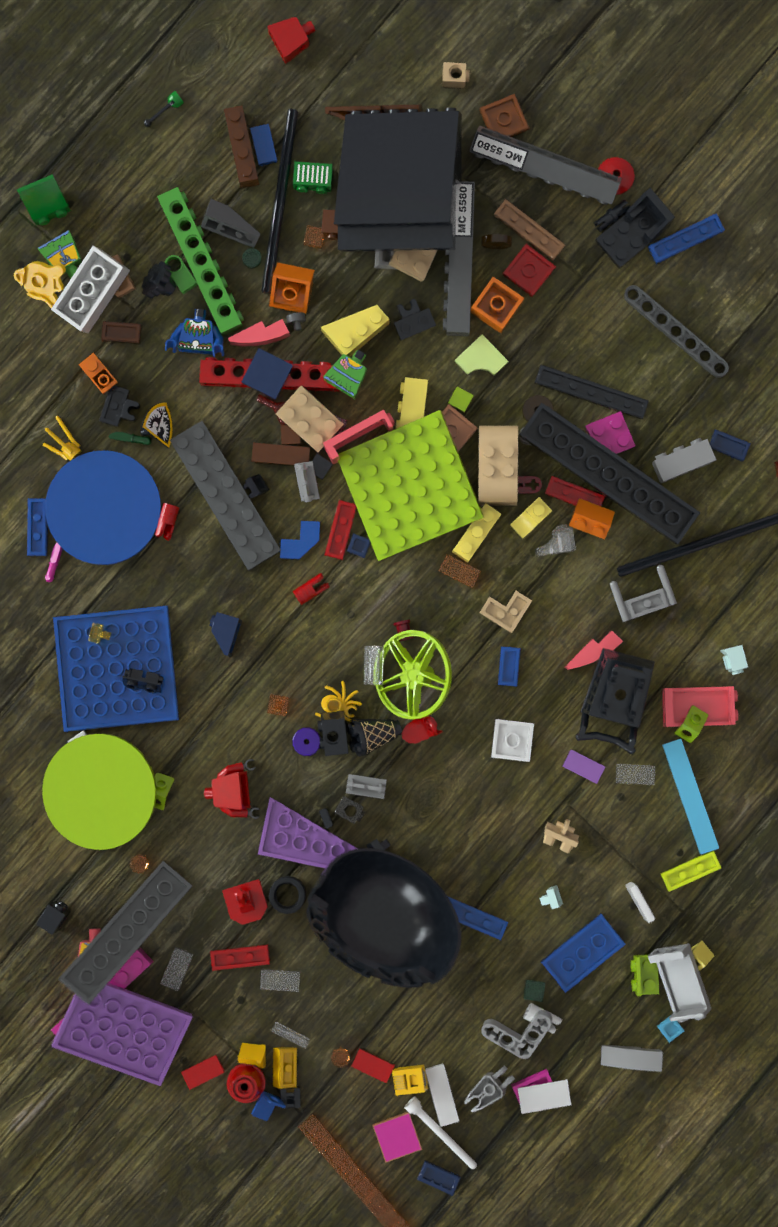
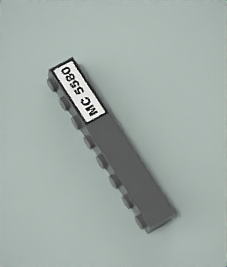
[470,126,622,204]
[443,181,475,336]

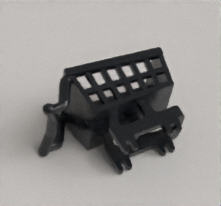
[575,648,655,755]

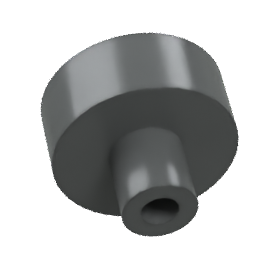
[286,312,306,331]

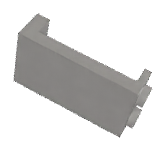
[648,944,712,1022]

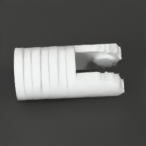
[523,1003,562,1034]

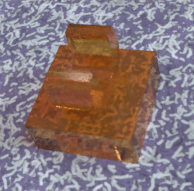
[267,694,290,716]

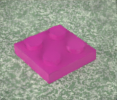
[585,411,635,454]

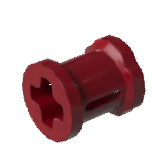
[393,619,414,642]

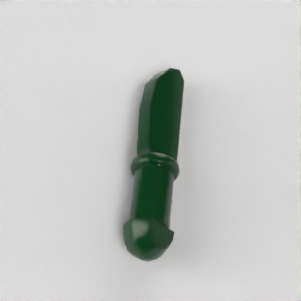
[108,432,152,445]

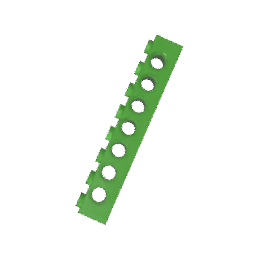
[157,187,244,337]

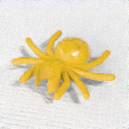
[315,681,362,722]

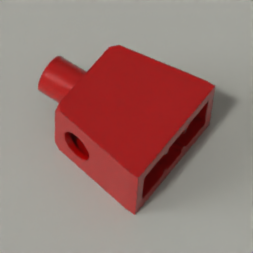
[267,17,316,64]

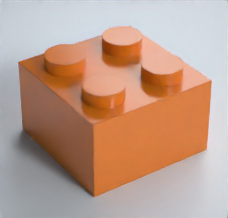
[470,277,524,333]

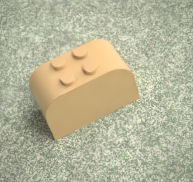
[479,426,518,506]

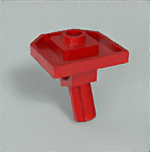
[222,879,268,925]

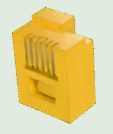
[392,1065,428,1095]

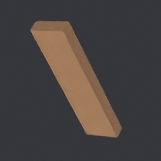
[494,199,565,261]

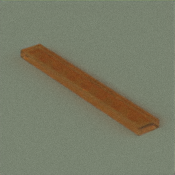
[298,1113,411,1227]

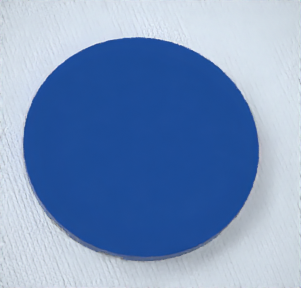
[45,451,161,565]

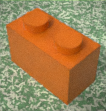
[569,498,615,540]

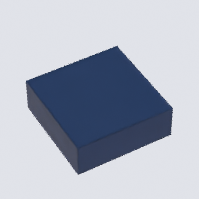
[347,533,371,558]

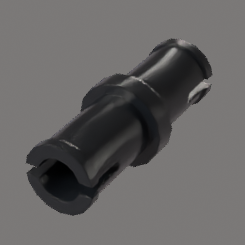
[594,200,630,232]

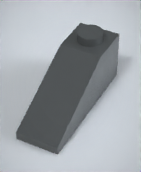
[201,199,260,248]

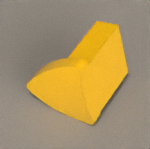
[238,1043,266,1068]

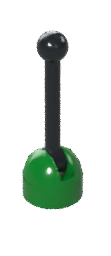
[144,91,184,127]

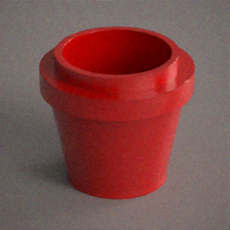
[227,1063,266,1103]

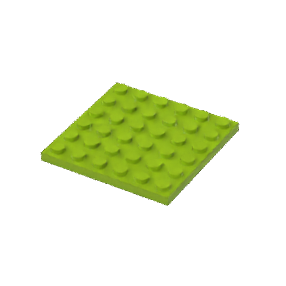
[338,410,484,561]

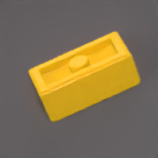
[273,1047,297,1089]

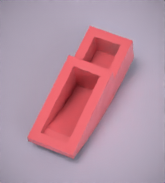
[228,319,290,346]
[565,631,623,670]

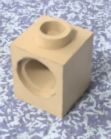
[442,62,470,88]

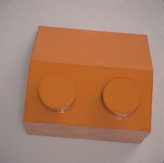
[269,262,315,314]

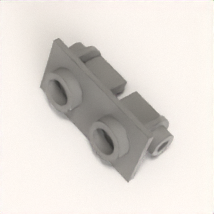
[294,461,320,502]
[346,774,387,799]

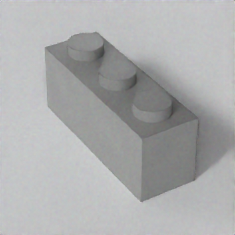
[652,438,716,484]

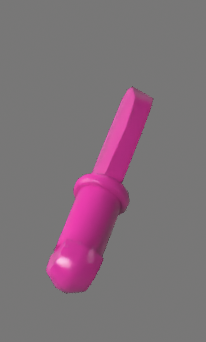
[45,543,63,583]

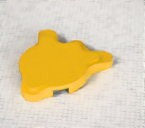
[14,261,66,308]

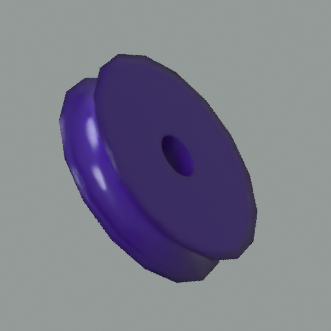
[292,727,321,756]

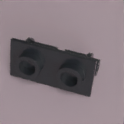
[122,668,164,693]

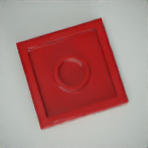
[503,244,556,297]

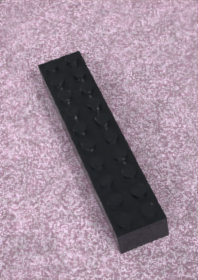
[518,403,700,544]

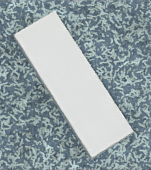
[425,1063,459,1127]

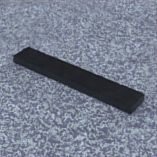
[534,365,649,419]

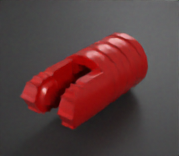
[154,503,179,541]
[292,573,330,606]

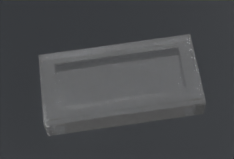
[364,646,384,685]
[615,764,655,785]
[160,947,194,991]
[260,969,300,992]
[271,1022,309,1049]

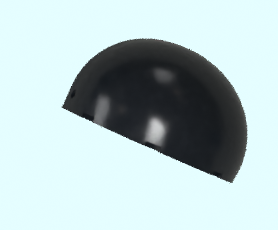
[307,848,461,988]

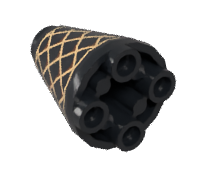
[346,719,402,757]

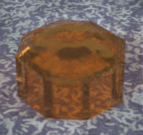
[129,854,149,874]
[331,1047,350,1068]

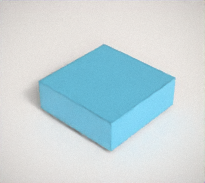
[657,1015,684,1043]

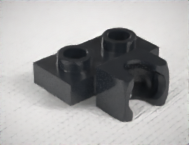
[394,298,436,340]
[99,386,141,427]

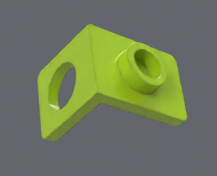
[675,706,708,743]
[155,773,174,810]

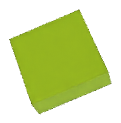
[448,387,474,413]

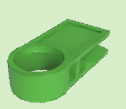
[165,255,198,294]

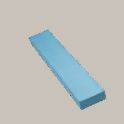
[662,739,719,854]

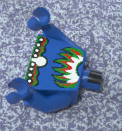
[165,309,224,357]

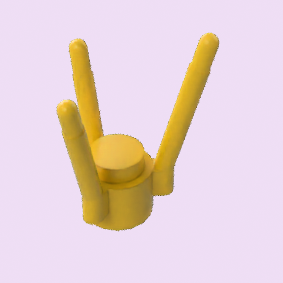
[43,416,81,461]

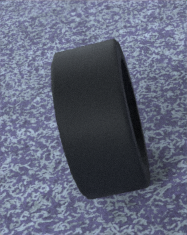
[269,876,306,914]

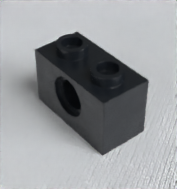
[317,711,348,756]
[36,900,71,935]

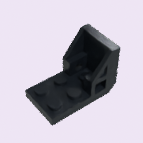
[595,188,675,269]

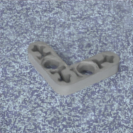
[481,1010,553,1059]

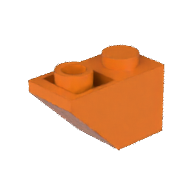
[79,353,118,394]

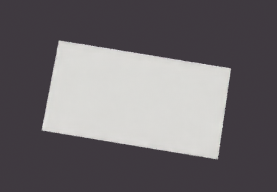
[518,1080,571,1114]

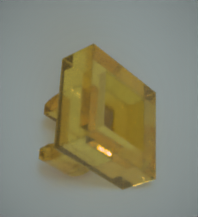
[88,623,111,644]

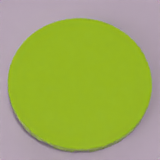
[42,734,157,850]

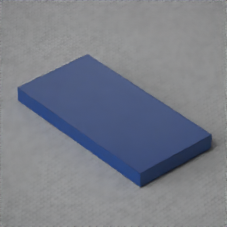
[541,913,626,993]

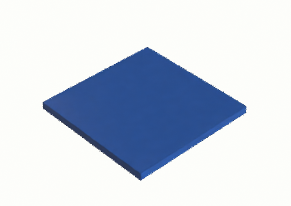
[53,606,179,732]

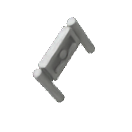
[610,565,677,622]

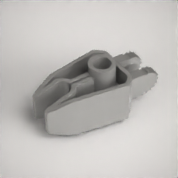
[464,1066,515,1112]

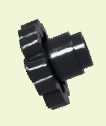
[141,261,176,299]

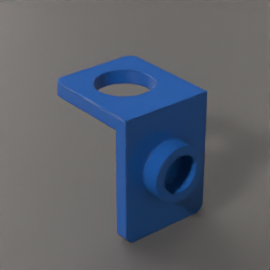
[251,1091,286,1121]

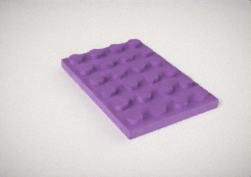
[52,983,193,1086]

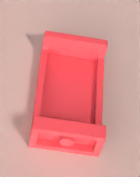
[323,410,395,465]
[662,686,738,727]

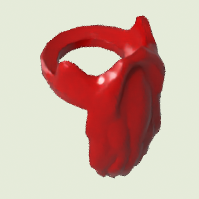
[402,710,443,744]

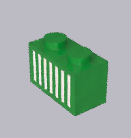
[293,161,333,194]

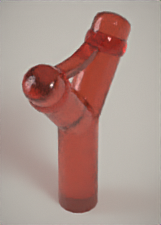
[256,394,286,425]

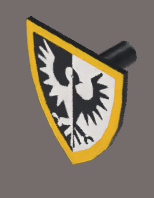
[140,402,173,448]

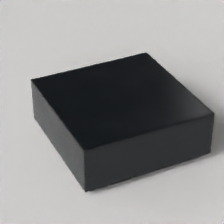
[312,453,333,480]
[319,808,333,829]

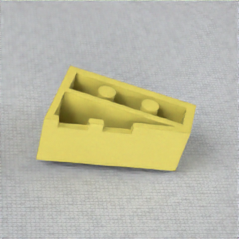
[321,305,389,357]

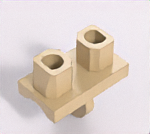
[543,819,579,853]

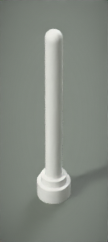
[404,1097,477,1169]

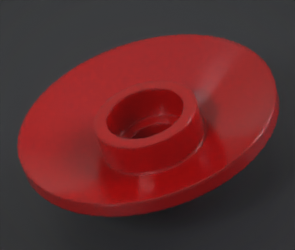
[598,157,634,195]

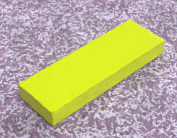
[661,850,721,892]

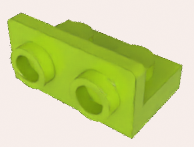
[630,954,659,996]

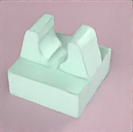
[540,885,563,909]

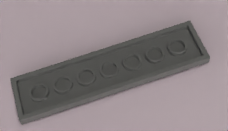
[170,421,281,571]
[59,861,192,1006]

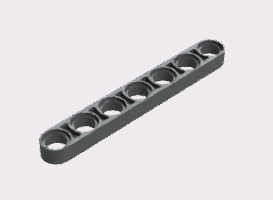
[624,285,729,378]

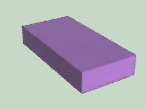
[562,749,605,784]

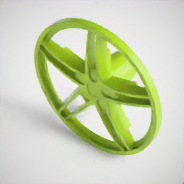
[375,630,452,719]

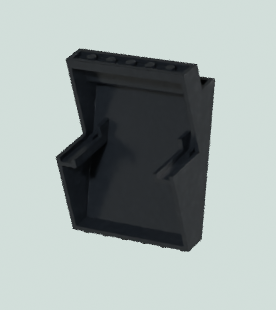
[334,108,462,252]

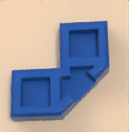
[280,521,320,559]

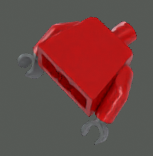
[204,759,260,819]

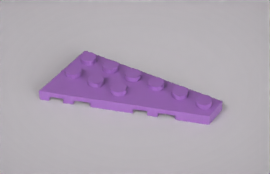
[258,797,358,869]

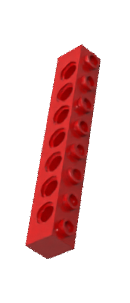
[199,357,342,392]

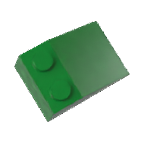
[17,174,71,226]

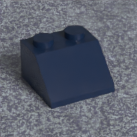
[209,612,242,657]

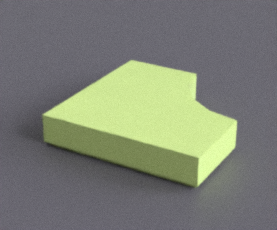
[455,334,508,375]

